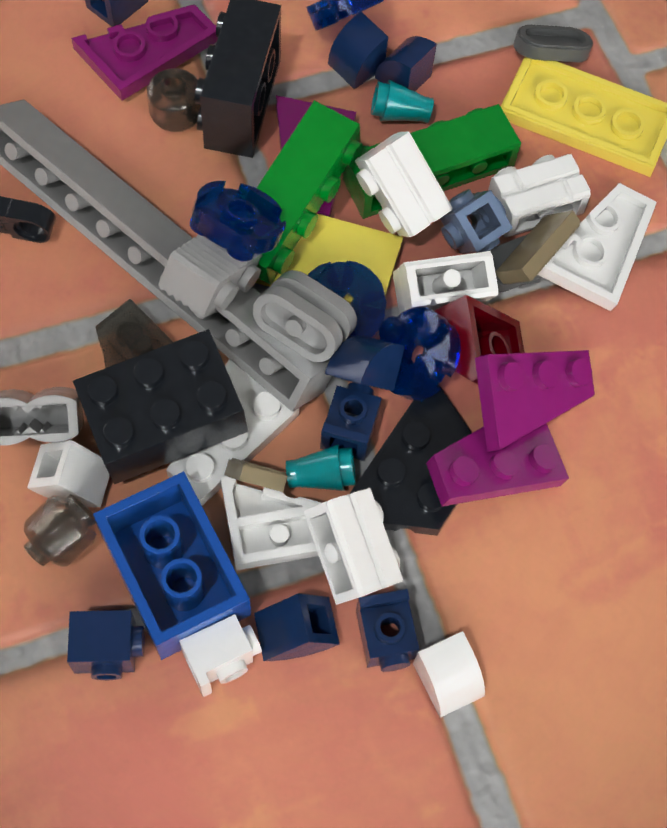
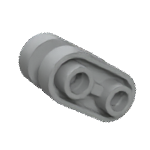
[253,270,357,362]

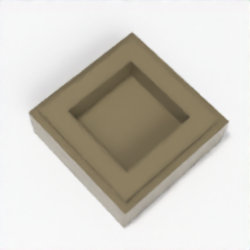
[224,458,288,492]

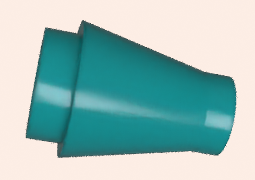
[371,80,434,123]
[286,444,356,491]

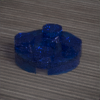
[306,0,384,31]
[190,181,286,261]
[308,261,387,343]
[379,307,461,400]

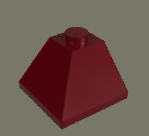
[423,295,525,384]

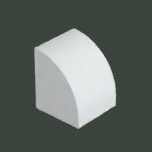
[27,440,110,508]
[413,631,485,718]

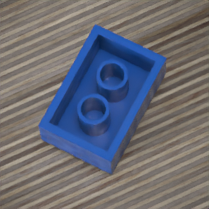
[93,471,251,660]

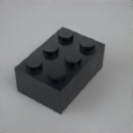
[195,0,281,158]
[73,329,248,484]

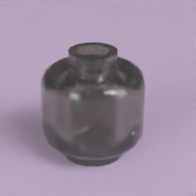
[147,68,201,132]
[23,494,97,567]

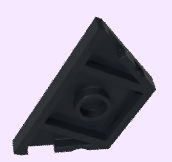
[350,377,472,536]

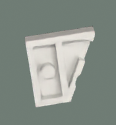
[220,477,322,571]

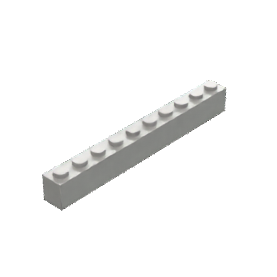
[0,100,332,412]

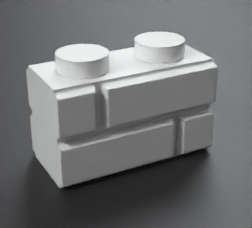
[355,131,453,237]
[488,154,591,237]
[393,251,498,315]
[303,488,403,605]

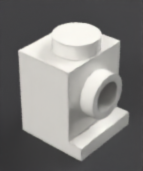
[179,614,262,697]

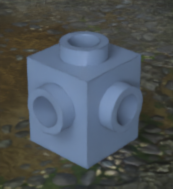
[440,189,513,253]

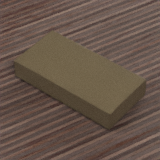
[495,210,581,284]

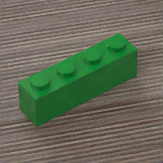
[230,100,363,285]
[343,104,521,219]

